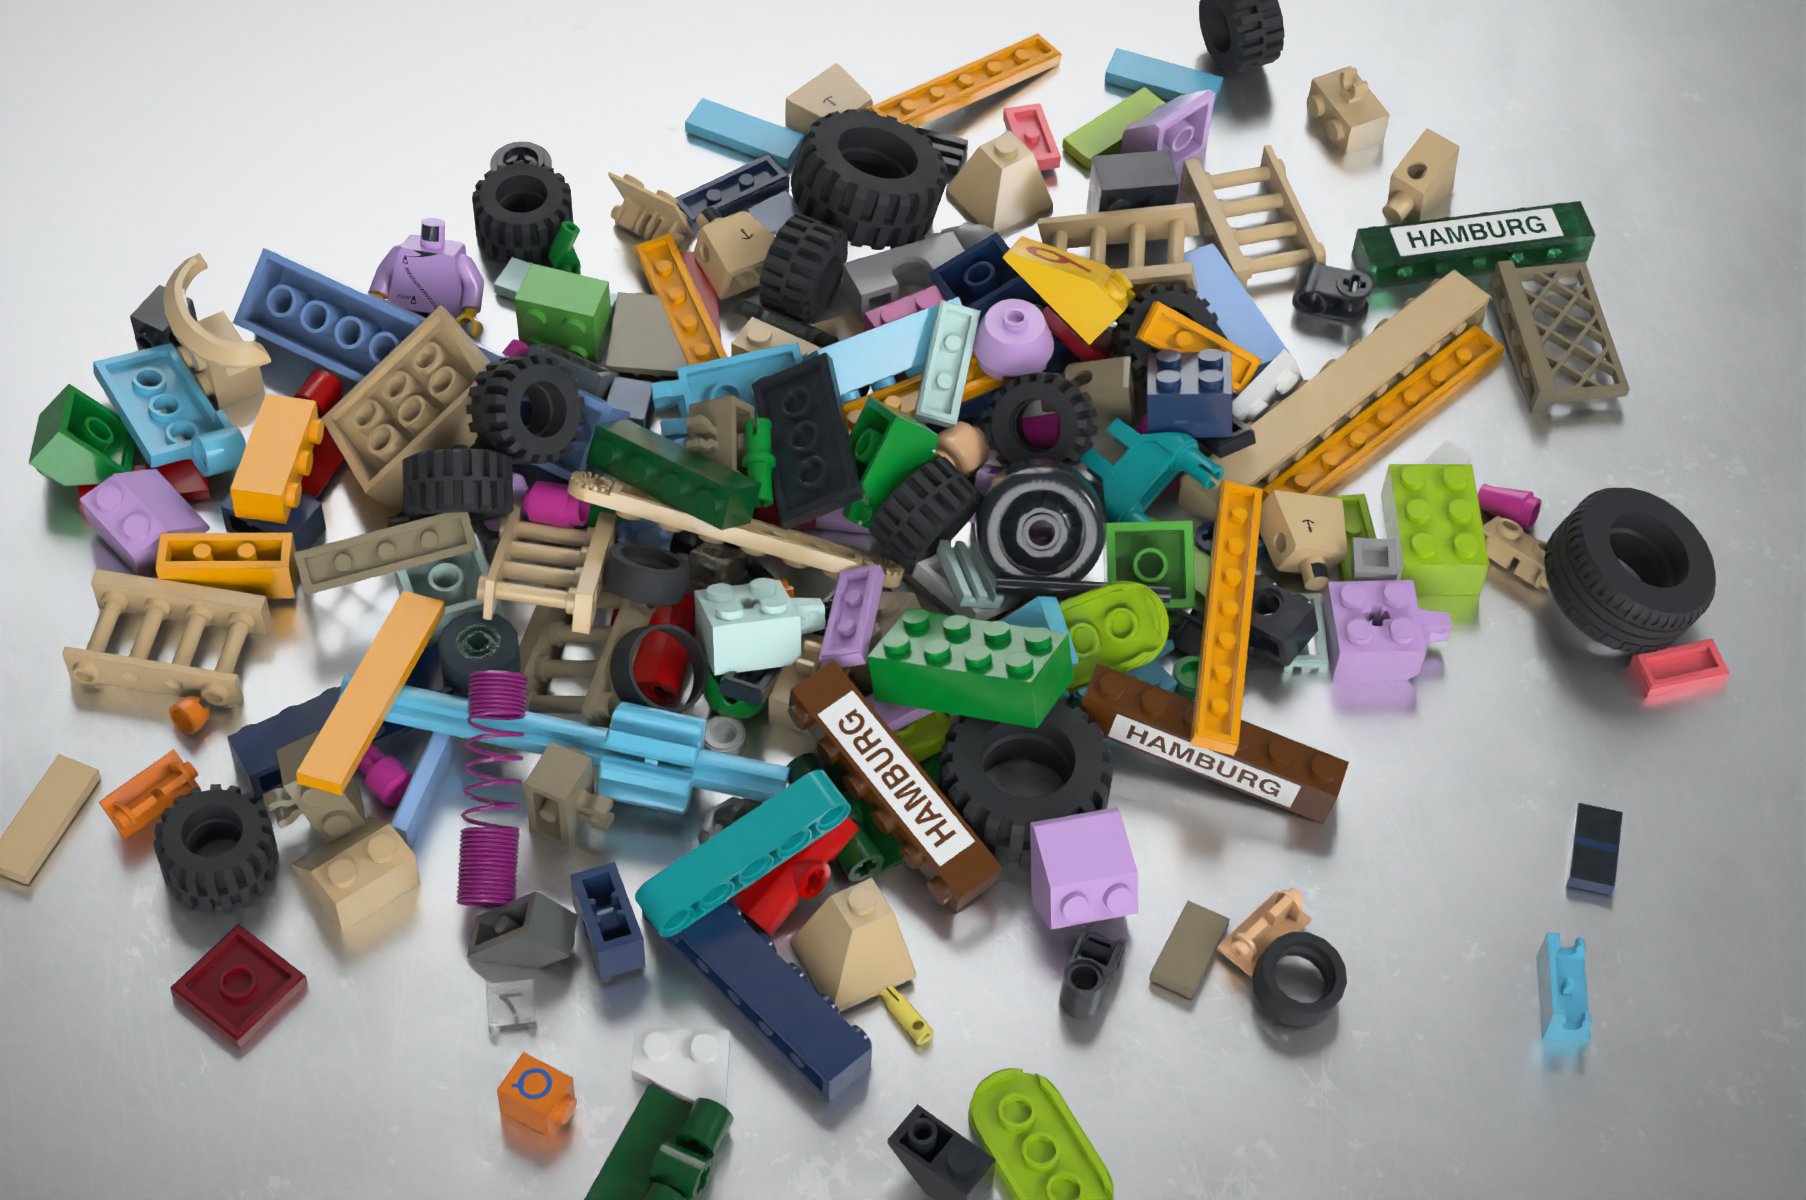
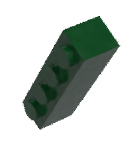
[586,419,762,530]

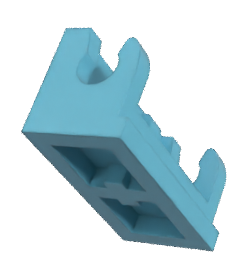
[1536,932,1592,1043]

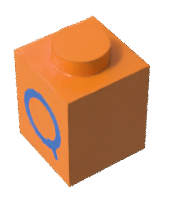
[497,1052,577,1138]

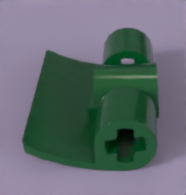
[786,753,904,882]
[584,1084,734,1200]

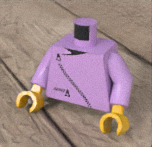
[368,218,484,338]

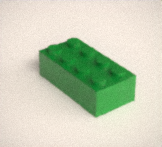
[867,609,1074,728]

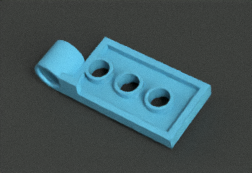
[93,343,246,477]

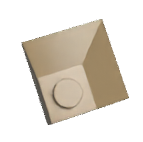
[945,131,1054,236]
[790,877,916,1012]

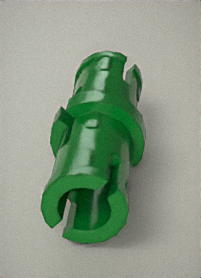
[742,418,776,508]

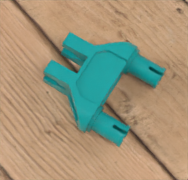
[1080,417,1224,523]

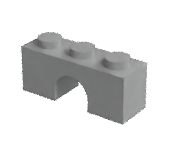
[843,231,965,323]

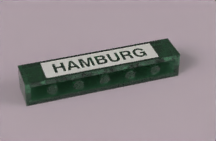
[1351,201,1596,289]

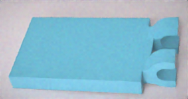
[651,342,803,441]

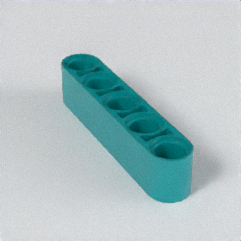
[635,770,851,937]

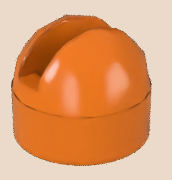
[169,696,210,735]

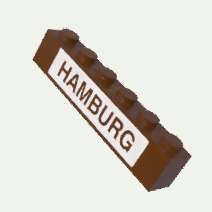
[788,660,1003,913]
[1080,663,1349,824]

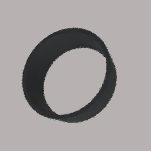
[610,624,708,714]

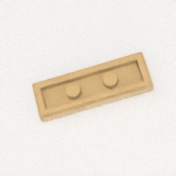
[0,754,101,885]

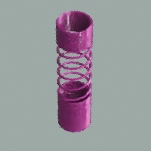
[456,670,528,907]

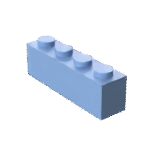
[1184,243,1290,383]

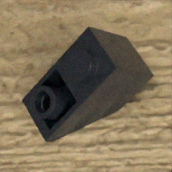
[887,1104,996,1200]

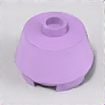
[973,299,1054,381]

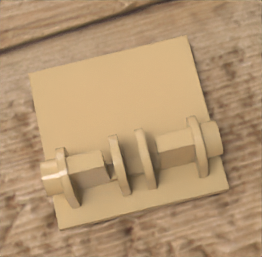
[607,171,695,249]

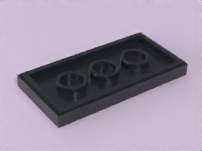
[752,352,864,530]

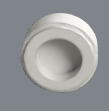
[704,715,746,756]

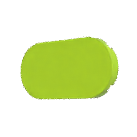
[1059,581,1169,694]
[968,1068,1114,1200]

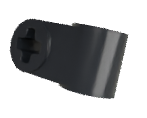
[1292,262,1372,323]
[1059,924,1128,1018]

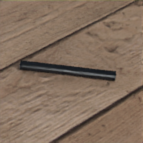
[995,577,1171,603]

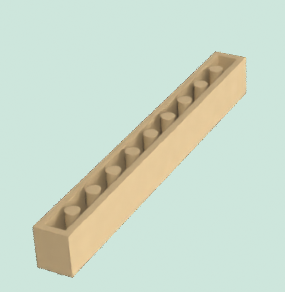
[1178,270,1491,523]

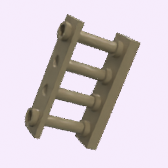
[519,584,658,729]

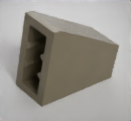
[606,292,688,383]

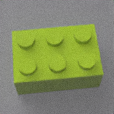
[1381,464,1489,595]

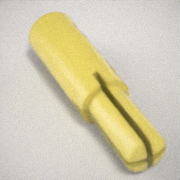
[879,986,934,1045]

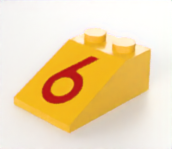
[1002,236,1135,345]

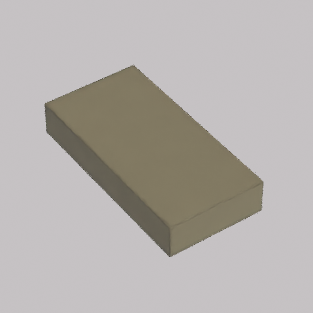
[1149,900,1230,999]

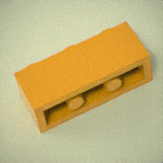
[230,394,324,524]
[155,533,298,599]

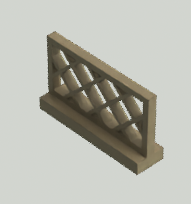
[1489,260,1630,414]
[294,512,478,596]

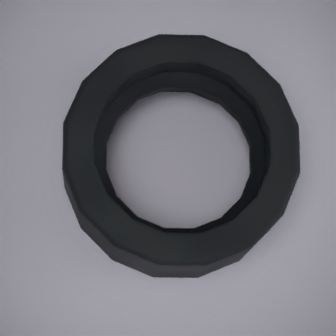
[602,542,690,606]
[1252,932,1347,1026]

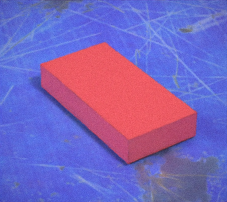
[1630,638,1730,698]

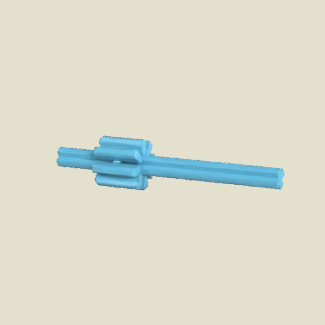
[338,673,790,815]

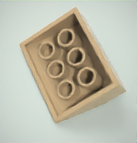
[321,305,490,515]

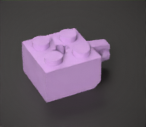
[1322,580,1452,682]

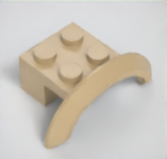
[163,252,271,410]

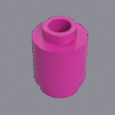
[523,481,591,529]

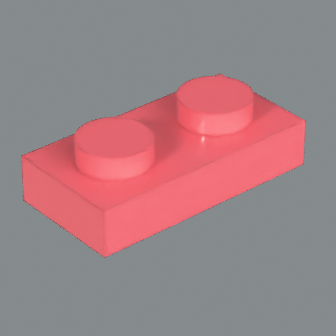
[1003,103,1061,171]

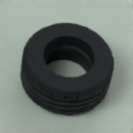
[1544,488,1716,653]

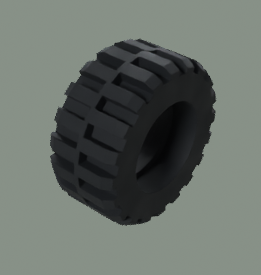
[790,109,948,250]
[938,698,1113,867]

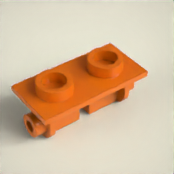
[99,749,199,839]

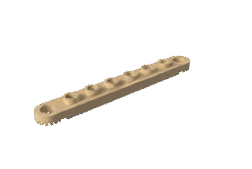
[567,471,905,588]

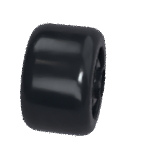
[975,458,1106,581]

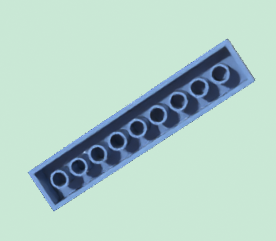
[232,247,631,481]

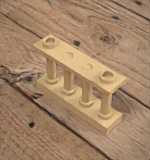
[1180,144,1326,289]
[1037,203,1200,303]
[477,500,617,634]
[62,569,272,706]

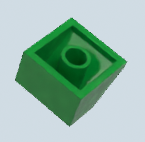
[28,384,136,486]

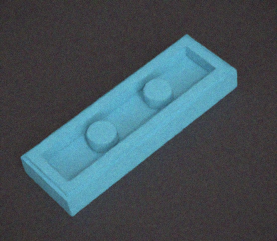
[1104,48,1223,106]
[685,98,805,169]

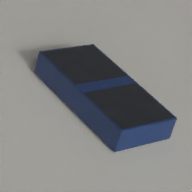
[1566,803,1623,895]

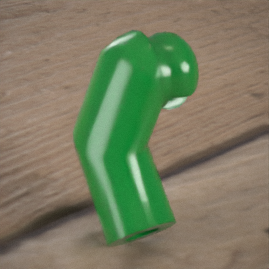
[548,221,581,275]

